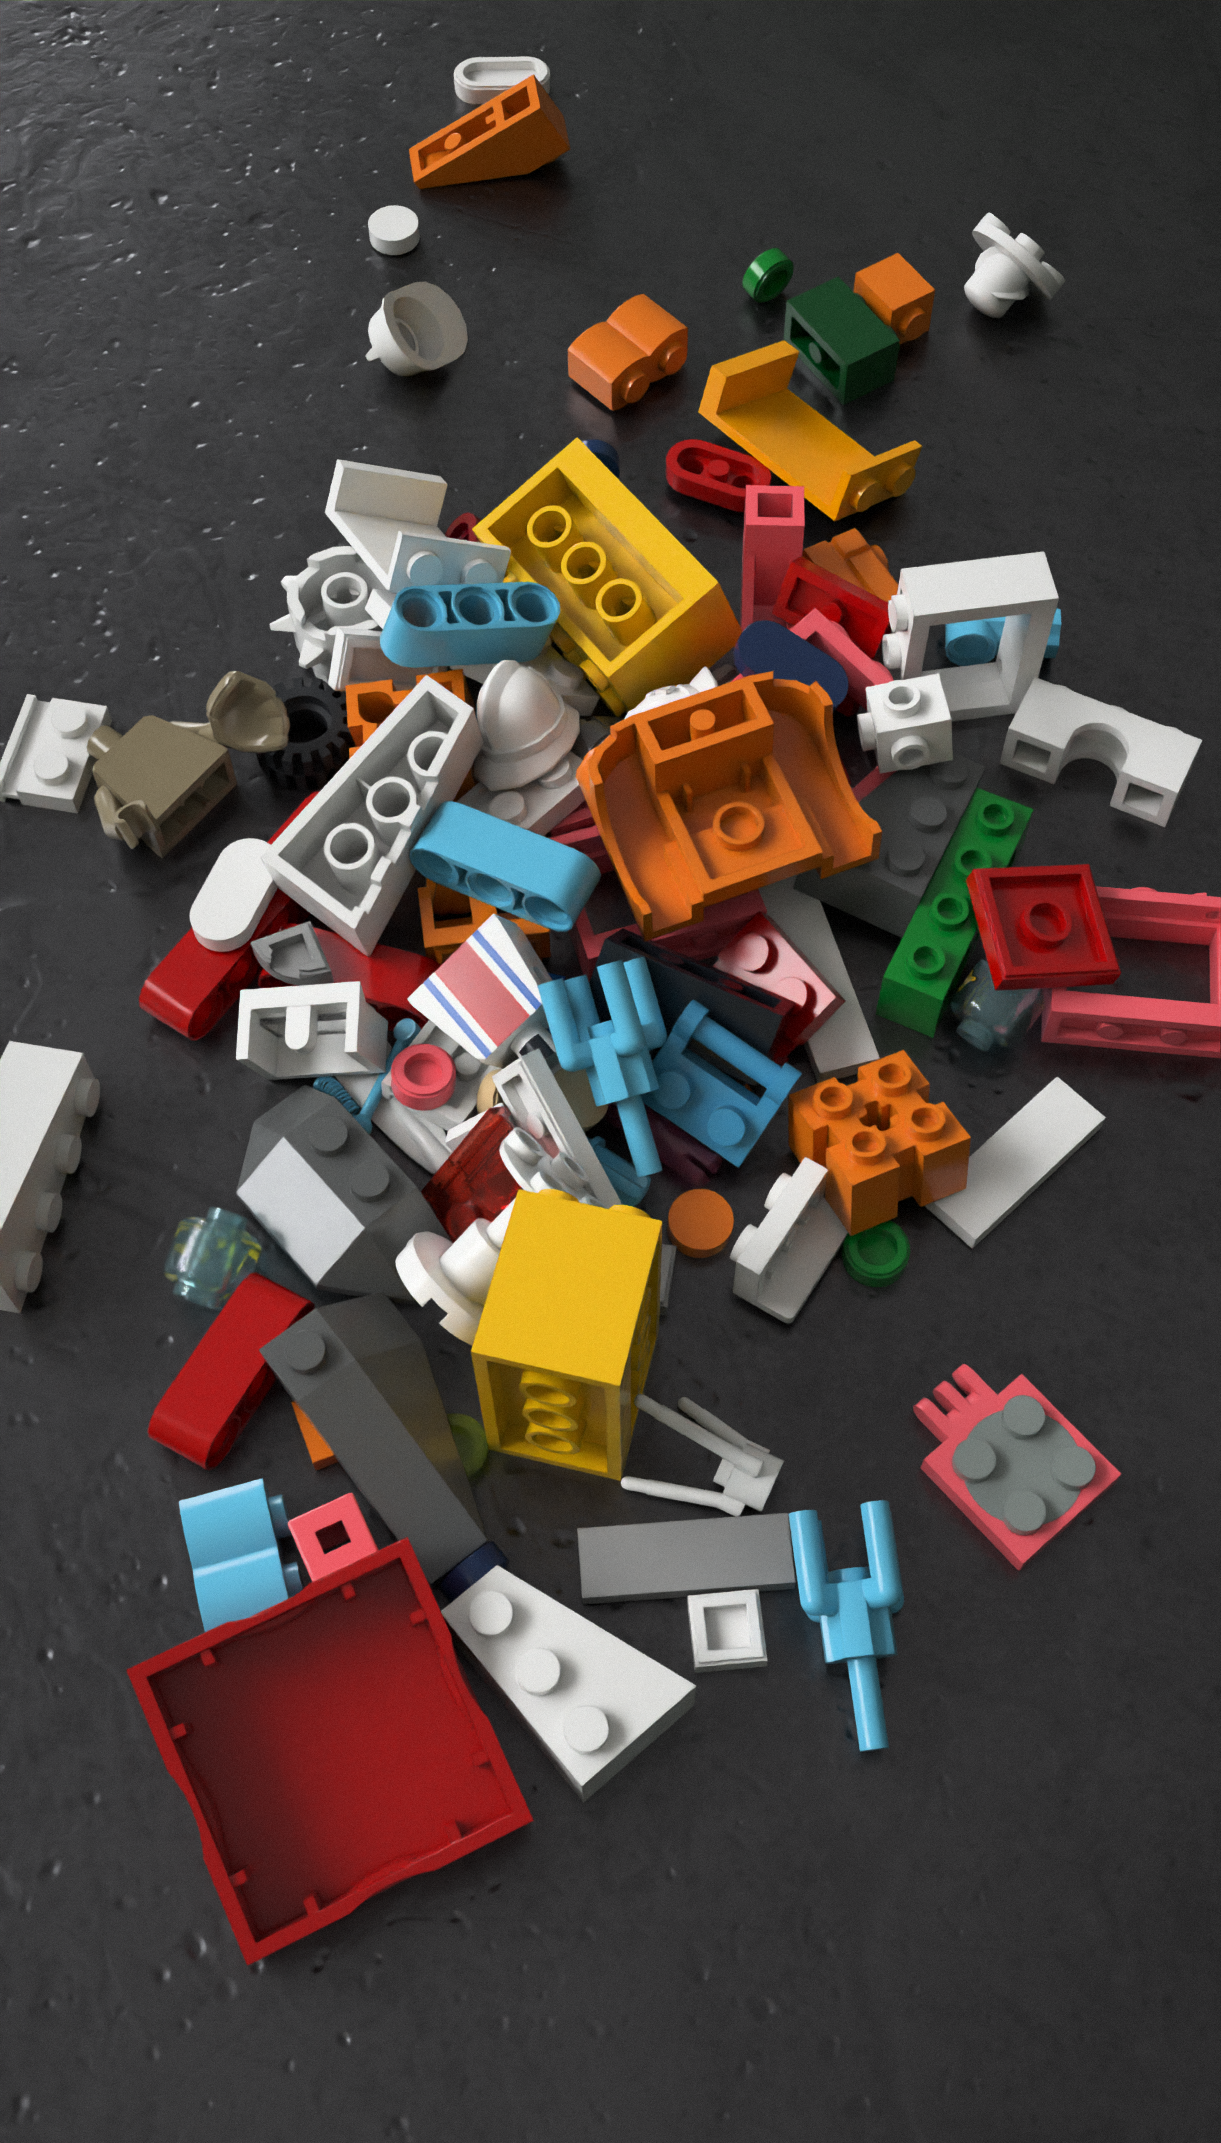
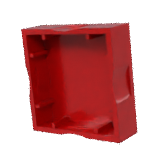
[126,1537,534,1966]

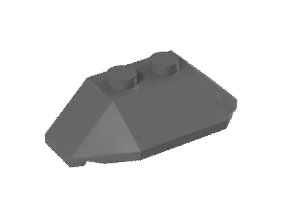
[236,1085,452,1306]

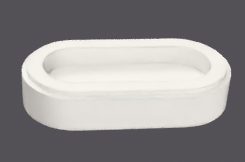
[454,56,550,104]
[190,838,277,952]

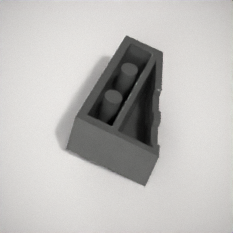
[793,752,986,938]

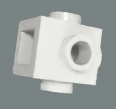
[857,673,953,774]

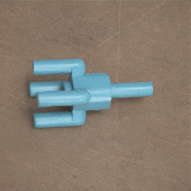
[537,956,667,1177]
[788,1500,904,1752]

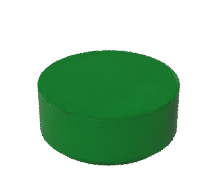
[742,248,794,303]
[842,1220,910,1288]

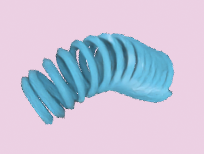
[313,1076,360,1116]

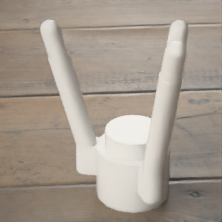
[621,1394,784,1517]

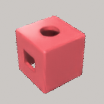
[288,1493,379,1582]

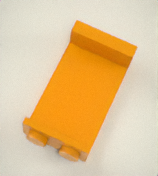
[698,340,922,522]

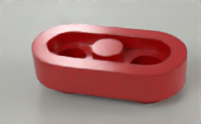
[666,439,771,512]

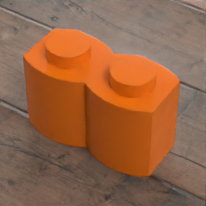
[567,294,688,411]

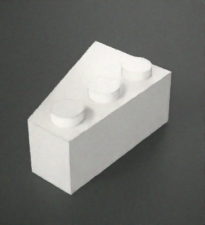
[441,1565,697,1803]

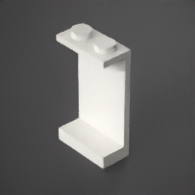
[325,459,511,593]

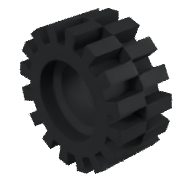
[256,677,357,790]

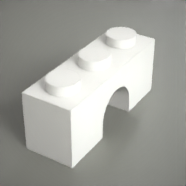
[1000,677,1202,827]

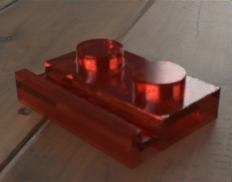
[421,1106,524,1243]

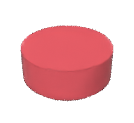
[391,1044,456,1111]

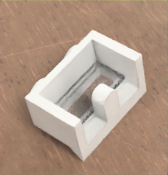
[236,981,388,1080]

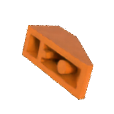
[409,74,570,189]

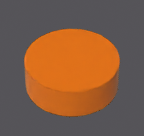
[667,1189,734,1258]

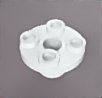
[964,213,1066,318]

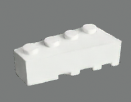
[260,675,484,958]
[0,1041,100,1313]

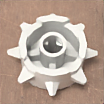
[270,546,387,683]

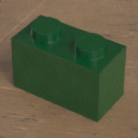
[783,276,900,405]

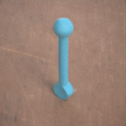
[353,1018,421,1134]

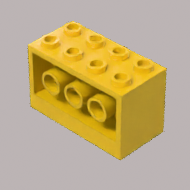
[472,437,743,717]
[471,1189,662,1481]

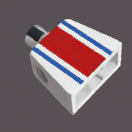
[407,914,559,1070]

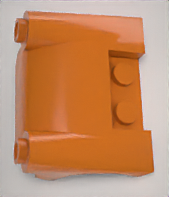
[575,671,882,942]

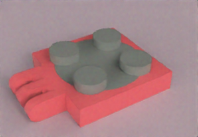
[913,1364,1121,1571]

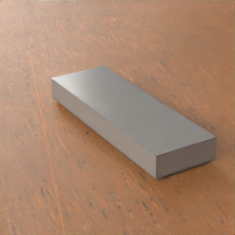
[577,1513,796,1605]

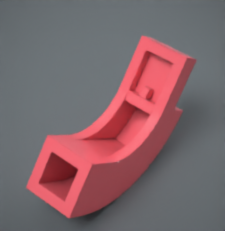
[740,485,805,631]

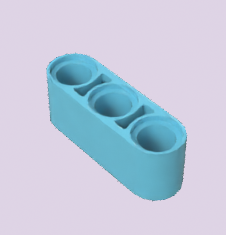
[380,582,560,668]
[409,801,601,932]

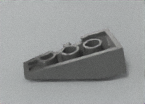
[259,1292,489,1588]

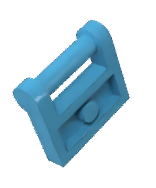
[641,999,802,1168]

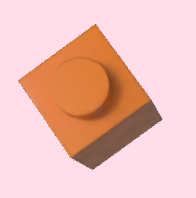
[853,253,935,344]

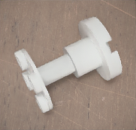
[395,1127,606,1346]

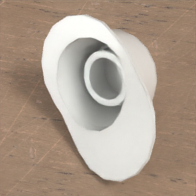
[365,281,468,376]

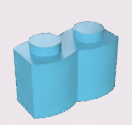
[179,1478,305,1632]

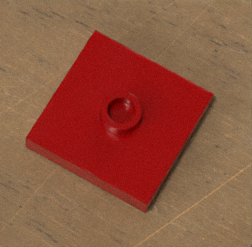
[966,864,1121,991]

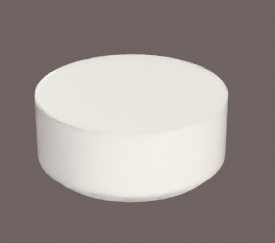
[368,205,420,255]

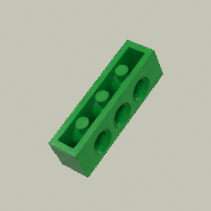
[875,788,1034,1038]

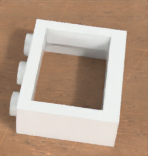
[882,551,1059,721]

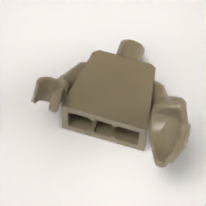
[87,671,290,858]

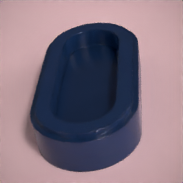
[733,620,848,712]

